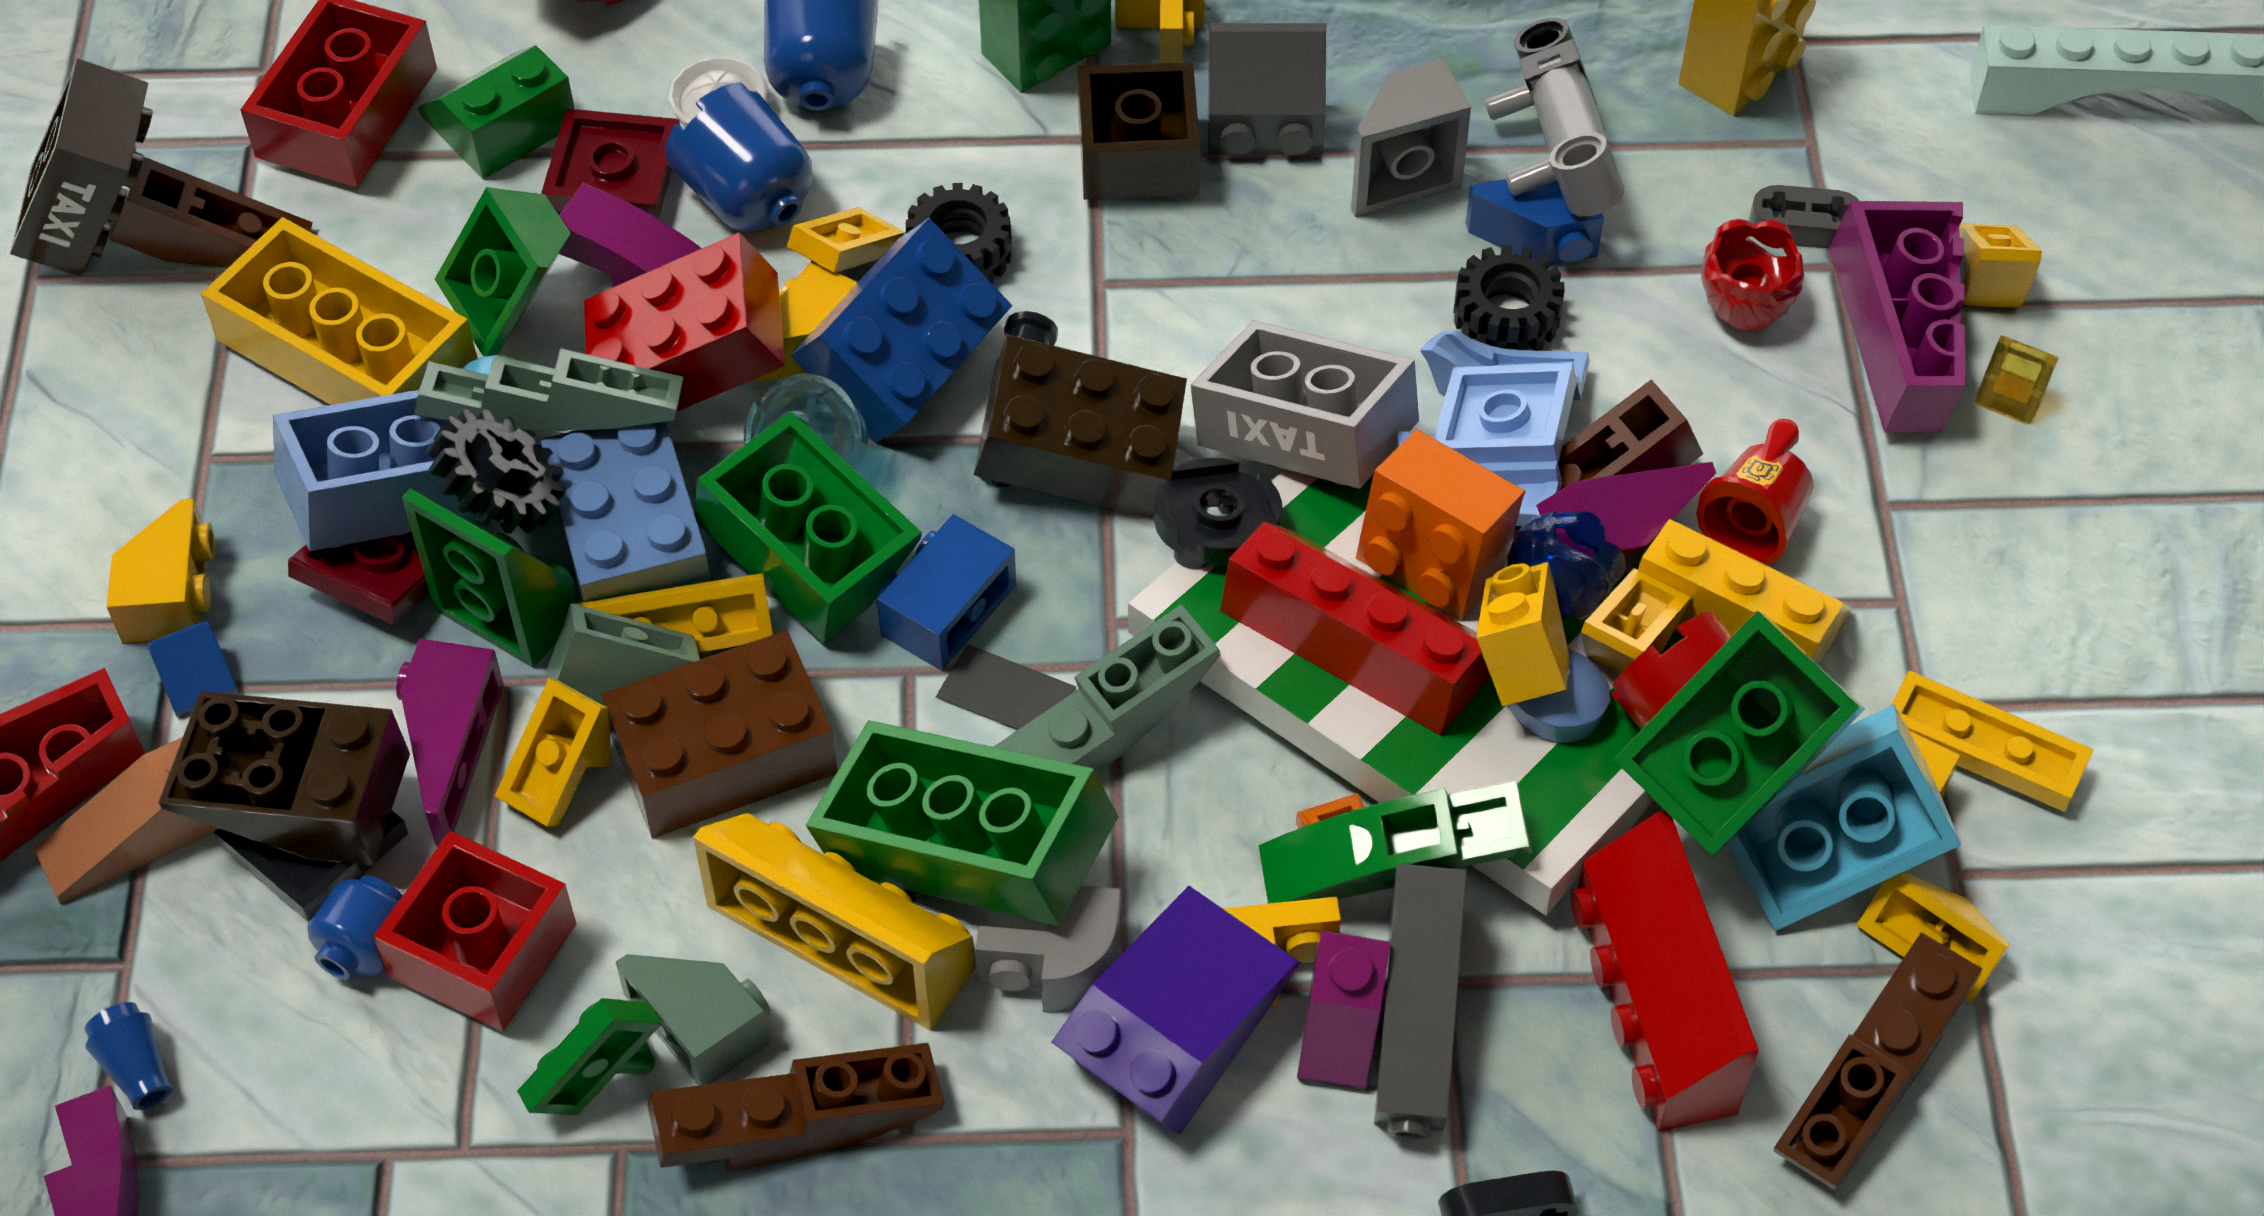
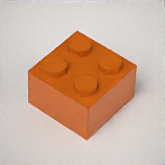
[1355,429,1525,621]

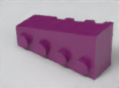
[1829,201,1966,433]

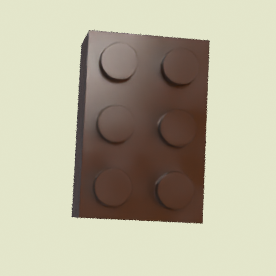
[601,630,838,838]

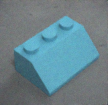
[1727,704,1961,931]

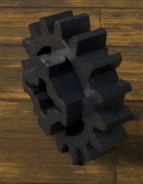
[427,409,566,534]

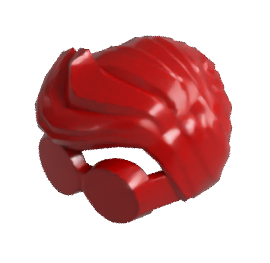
[1701,219,1805,331]

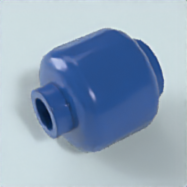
[307,875,403,980]

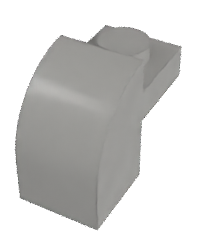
[975,886,1121,1012]

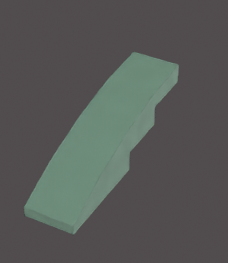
[414,349,683,431]

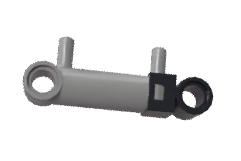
[1485,18,1624,216]

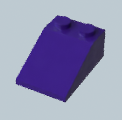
[1051,885,1301,1135]

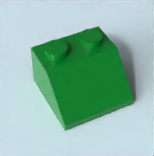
[418,45,575,179]
[435,187,571,356]

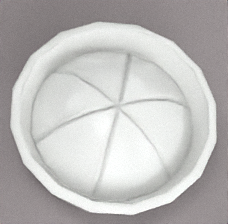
[668,57,768,128]

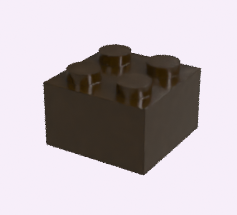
[1078,62,1200,200]

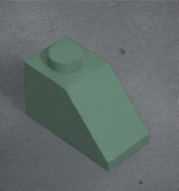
[547,603,700,706]
[616,954,770,1085]

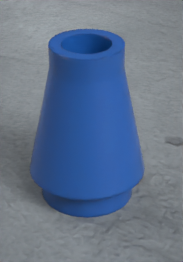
[85,1002,172,1110]

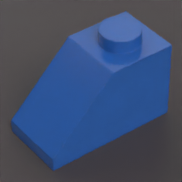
[1466,179,1604,265]

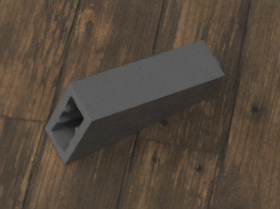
[1374,864,1467,1139]

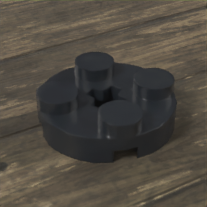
[1153,458,1282,569]

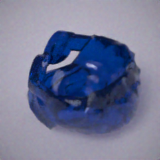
[1506,511,1625,619]

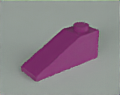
[1536,462,1716,580]
[396,638,504,847]

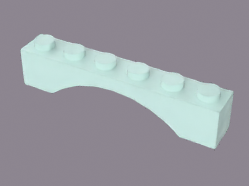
[1970,25,2264,124]

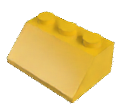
[1638,519,1853,664]

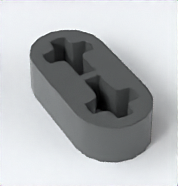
[1749,185,1860,248]

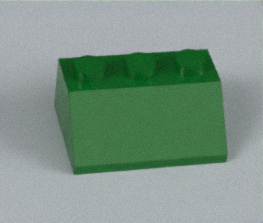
[694,411,922,643]

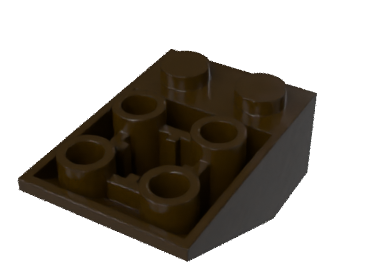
[158,691,410,866]

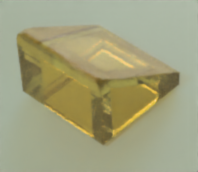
[1975,335,2059,424]

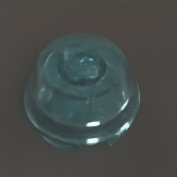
[744,374,868,470]

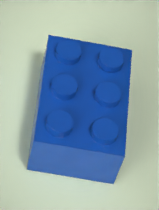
[790,218,1013,443]

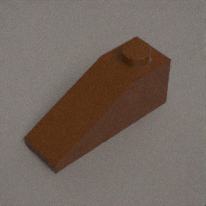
[109,156,313,267]
[1529,379,1703,539]

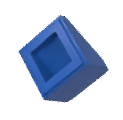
[148,621,238,717]

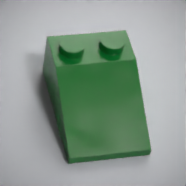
[402,489,578,668]
[1613,610,1865,856]

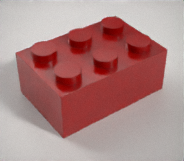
[240,0,437,188]
[584,232,785,412]

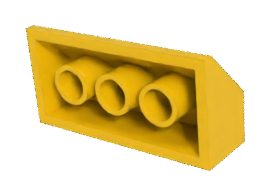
[693,813,976,1031]

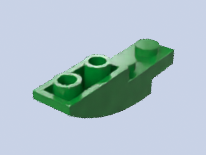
[1258,781,1532,904]

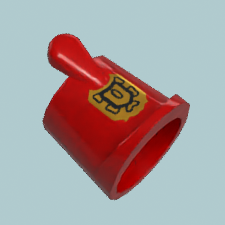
[1696,419,1814,564]

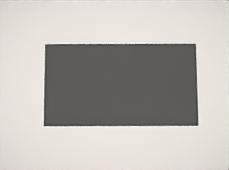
[935,644,1076,730]

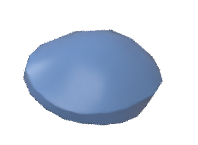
[1507,648,1611,744]

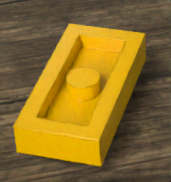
[787,207,905,273]

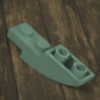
[993,604,1221,774]

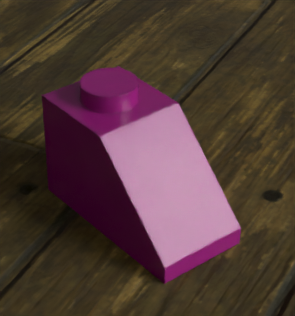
[1297,930,1391,1089]

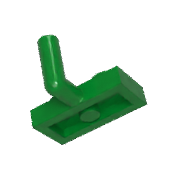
[517,998,662,1115]

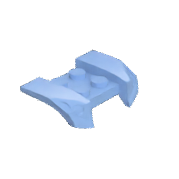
[1397,330,1590,526]

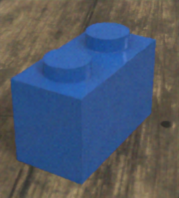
[876,514,1017,671]

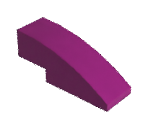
[559,183,702,287]
[44,1085,139,1216]

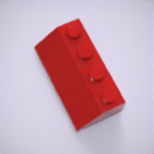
[1220,522,1491,736]
[1570,811,1759,1132]

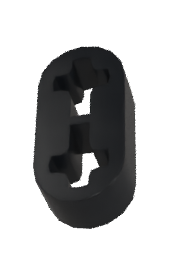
[1438,1170,1579,1216]

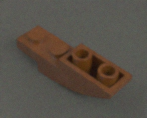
[1774,932,1982,1190]
[647,1042,944,1172]

